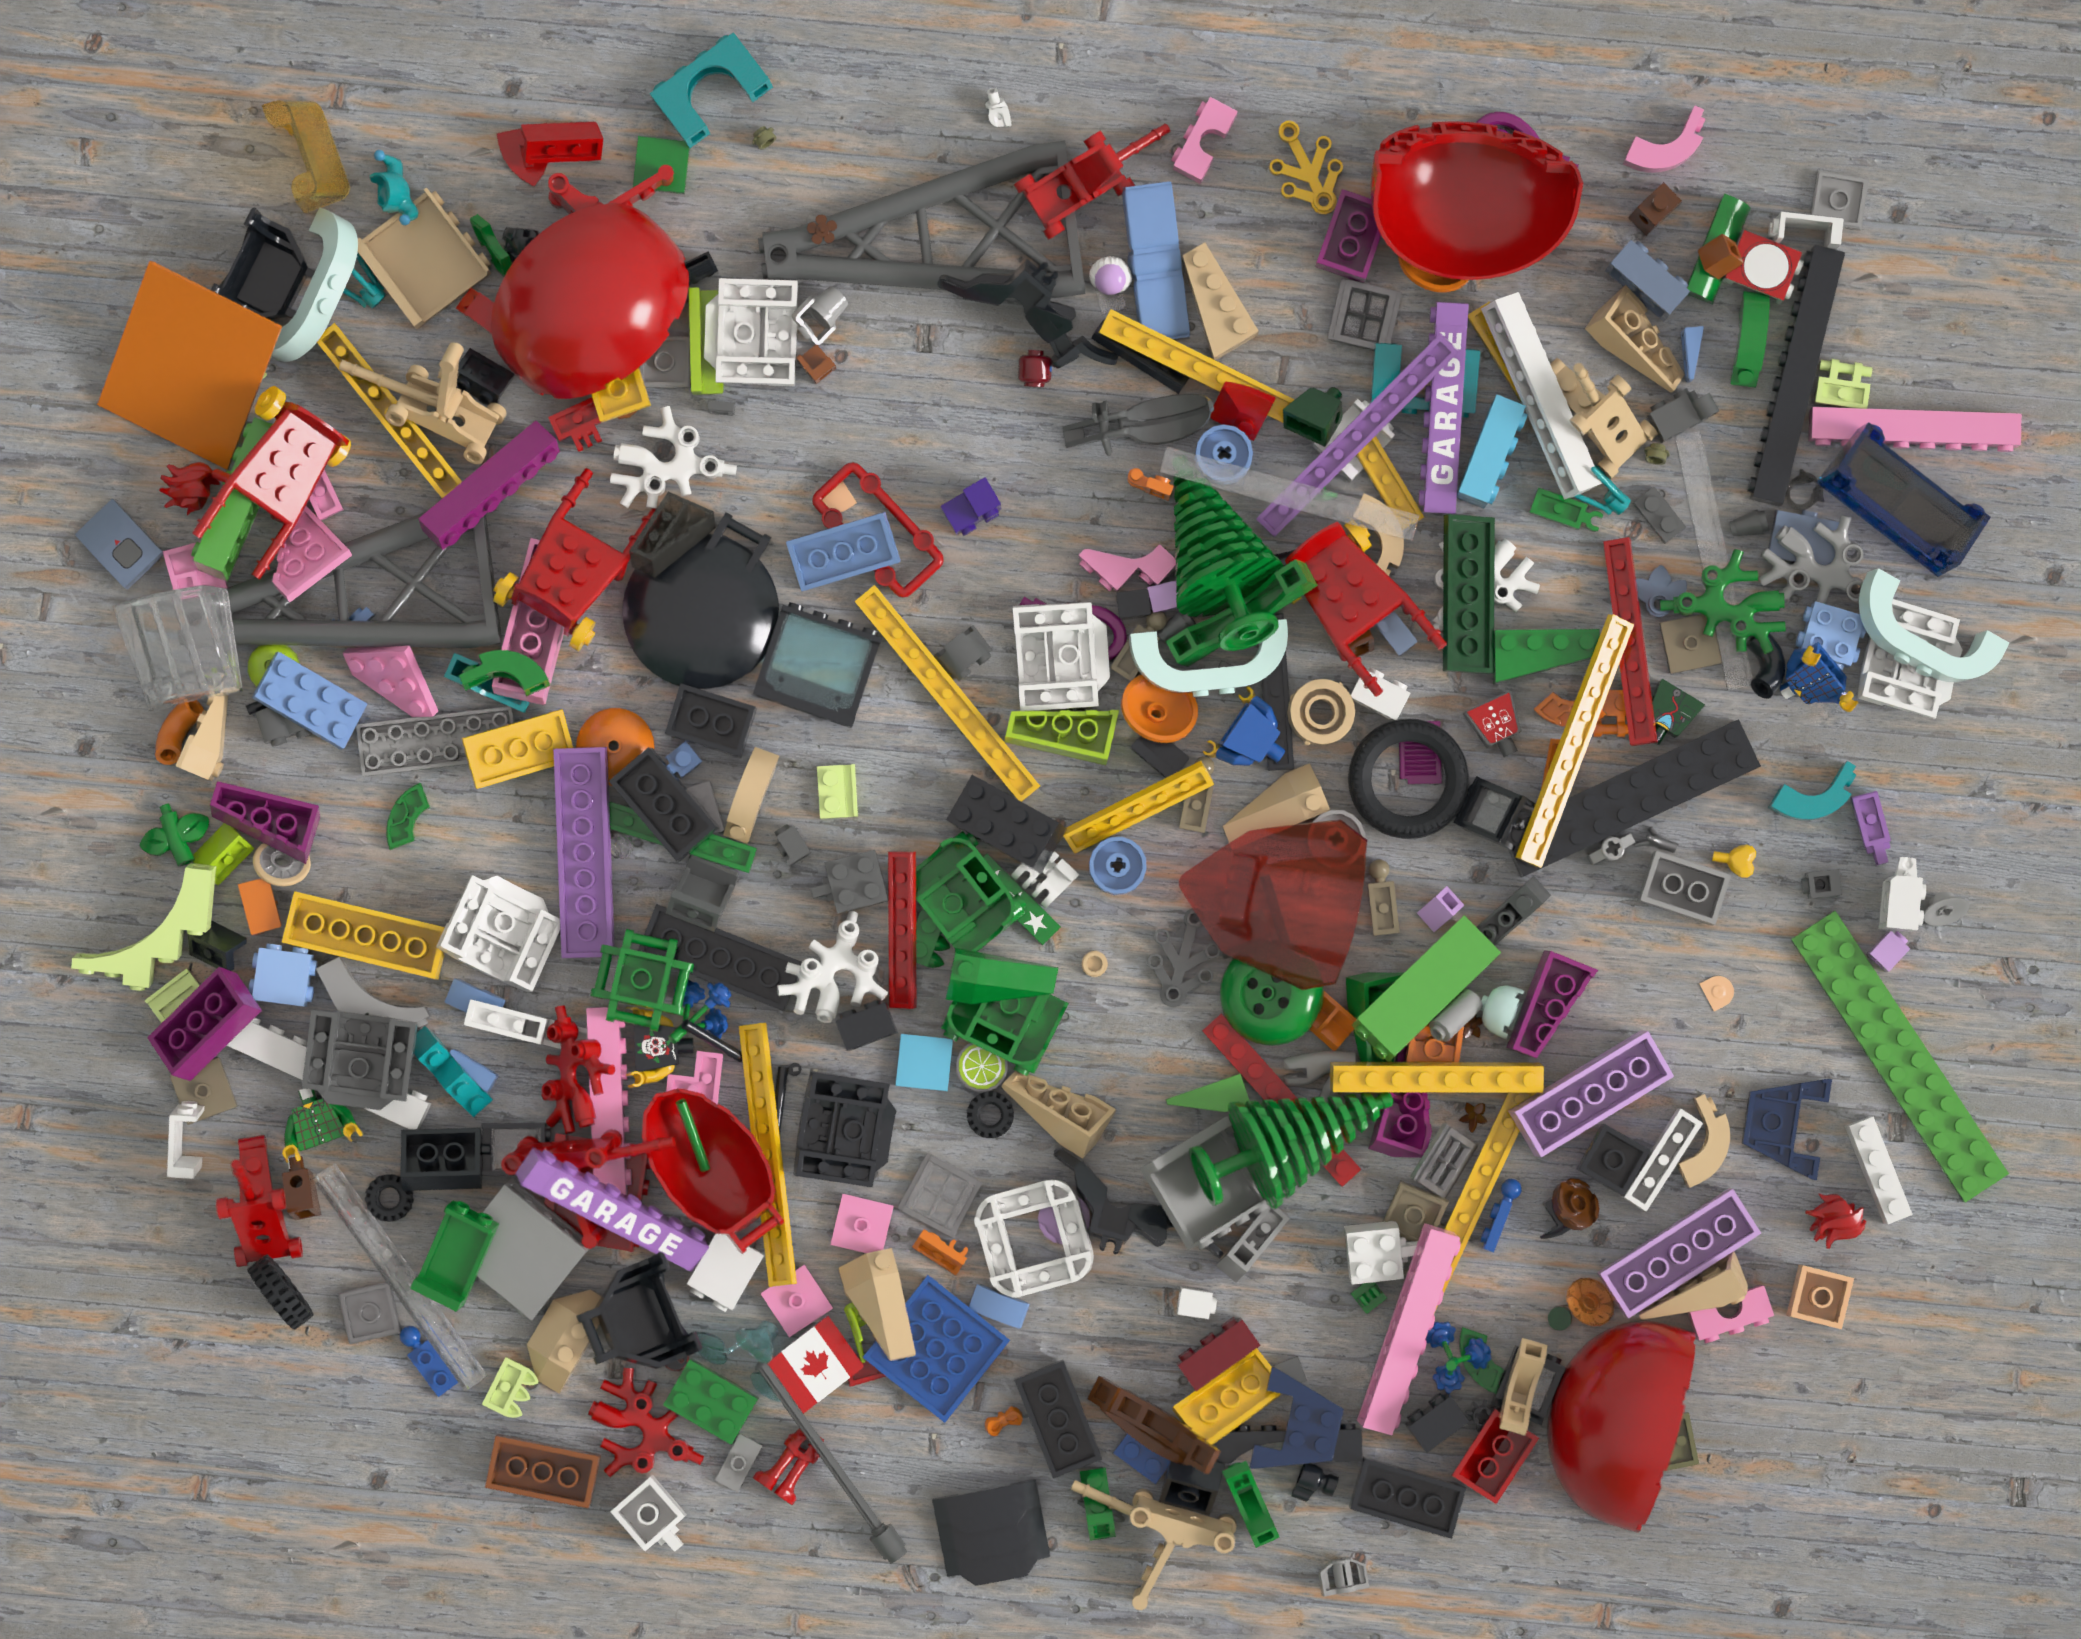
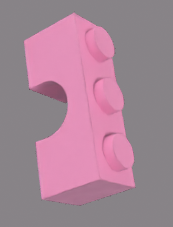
[1171,97,1238,184]
[1687,1285,1774,1343]

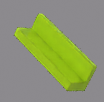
[689,287,724,395]

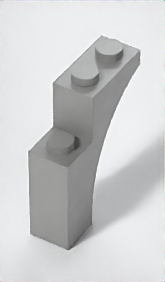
[316,957,432,1029]

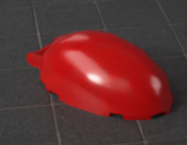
[642,1088,785,1254]

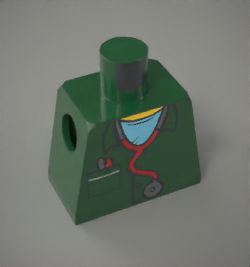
[1652,678,1705,745]

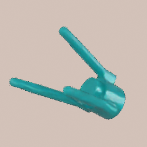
[343,252,387,309]
[1573,465,1631,515]

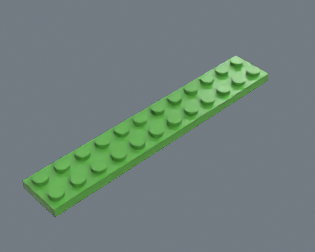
[1790,911,2009,1203]

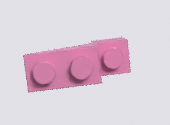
[1078,544,1176,592]

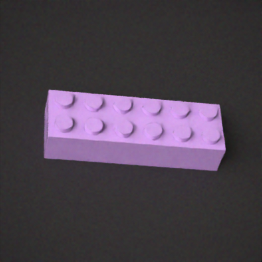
[1508,1030,1674,1157]
[1597,1188,1761,1318]

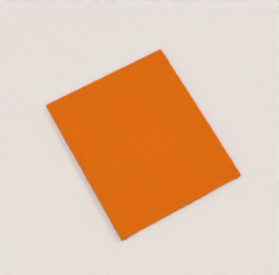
[97,261,282,470]

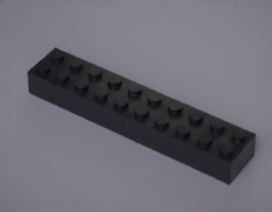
[1506,719,1761,878]

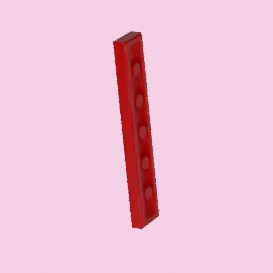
[888,851,917,1009]

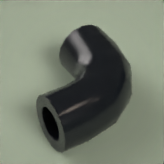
[1746,633,1786,699]

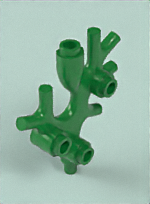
[1660,549,1786,655]

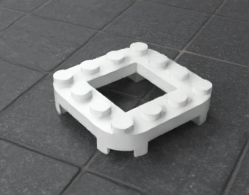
[974,1179,1093,1298]

